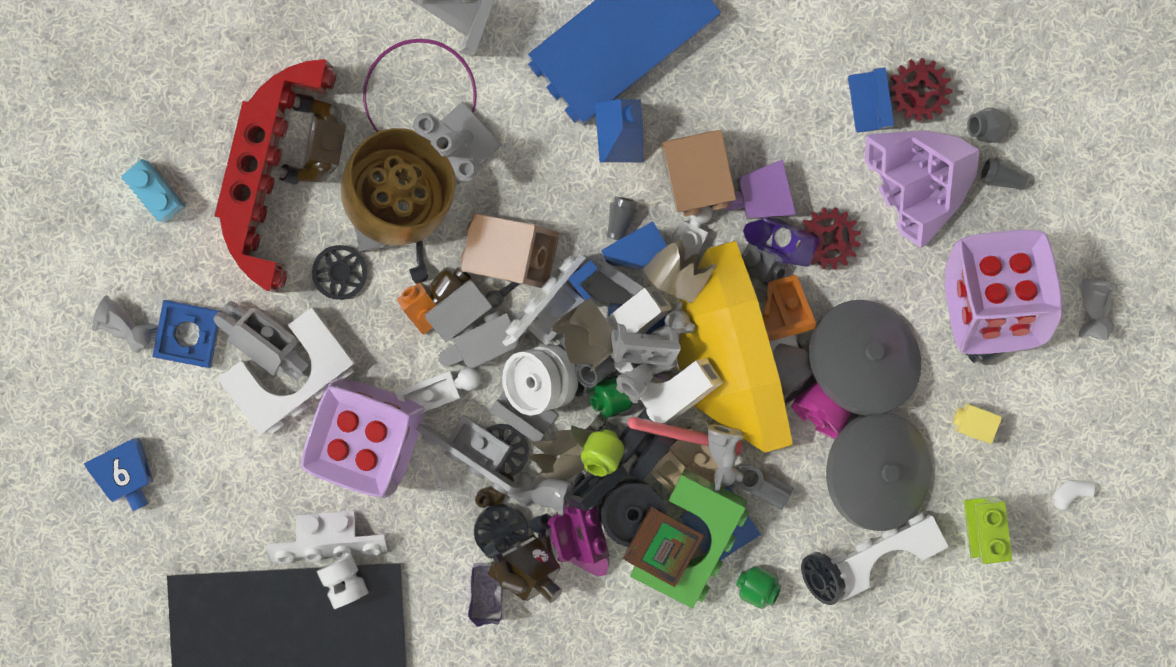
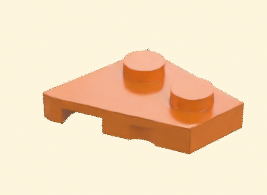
[763,275,816,342]

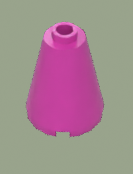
[791,380,851,439]

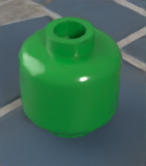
[590,376,633,418]
[736,566,782,609]

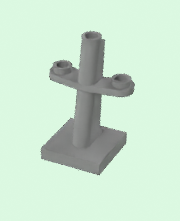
[412,0,495,56]
[413,101,502,184]

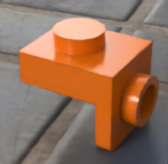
[397,283,436,335]

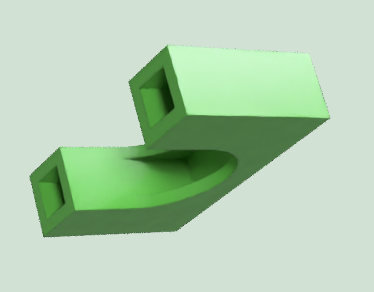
[630,468,749,609]

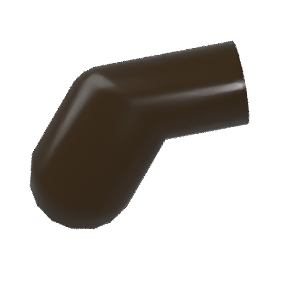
[475,473,514,508]

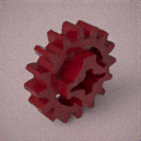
[889,58,953,123]
[797,207,861,270]

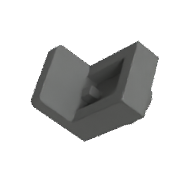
[742,244,788,285]

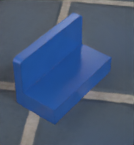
[848,67,894,133]
[568,260,598,303]

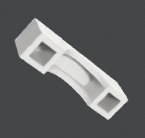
[831,512,948,601]

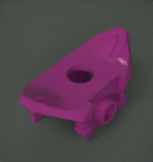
[547,506,610,577]

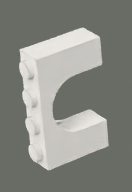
[606,286,724,424]
[217,307,357,435]

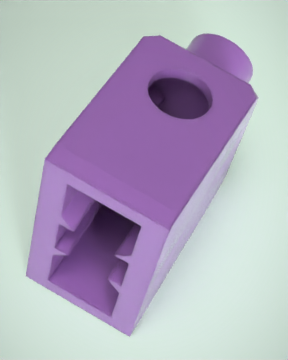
[726,160,796,219]

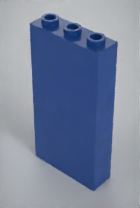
[528,0,721,125]

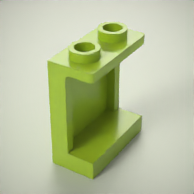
[963,496,1013,564]

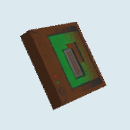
[622,506,704,587]

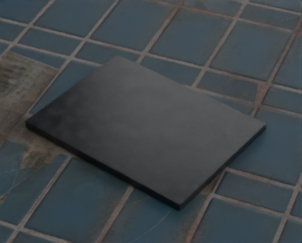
[167,562,407,667]

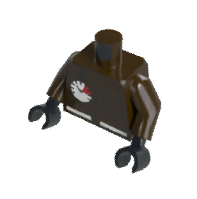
[279,94,346,185]
[484,513,562,603]

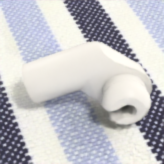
[1053,480,1095,510]

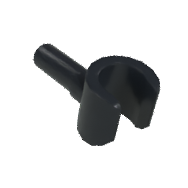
[409,241,428,284]
[486,282,520,308]

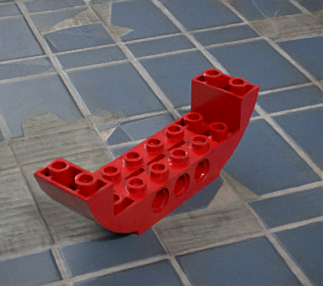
[214,59,337,293]

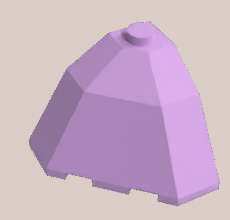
[865,130,980,248]

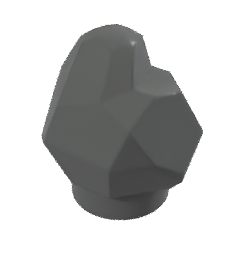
[967,107,1011,143]

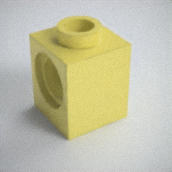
[952,403,1002,444]

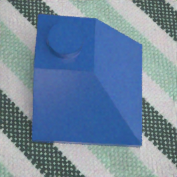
[595,99,644,163]
[601,221,667,270]

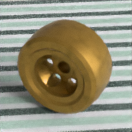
[341,128,456,246]

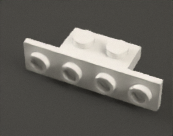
[502,253,586,346]
[267,511,388,564]

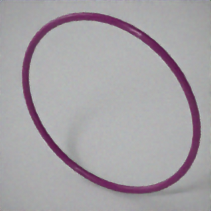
[363,39,477,132]

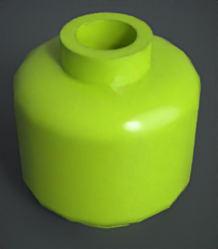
[581,430,624,476]

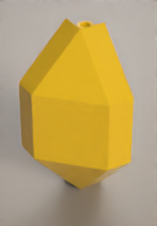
[676,241,793,453]

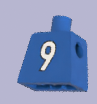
[84,438,154,512]

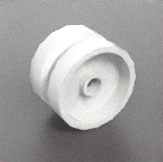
[502,344,578,416]

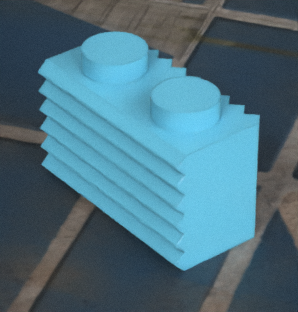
[121,159,186,222]

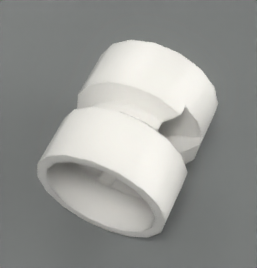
[317,555,369,609]

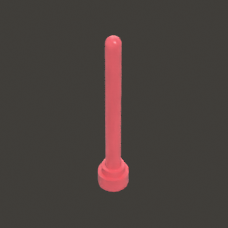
[628,417,742,456]

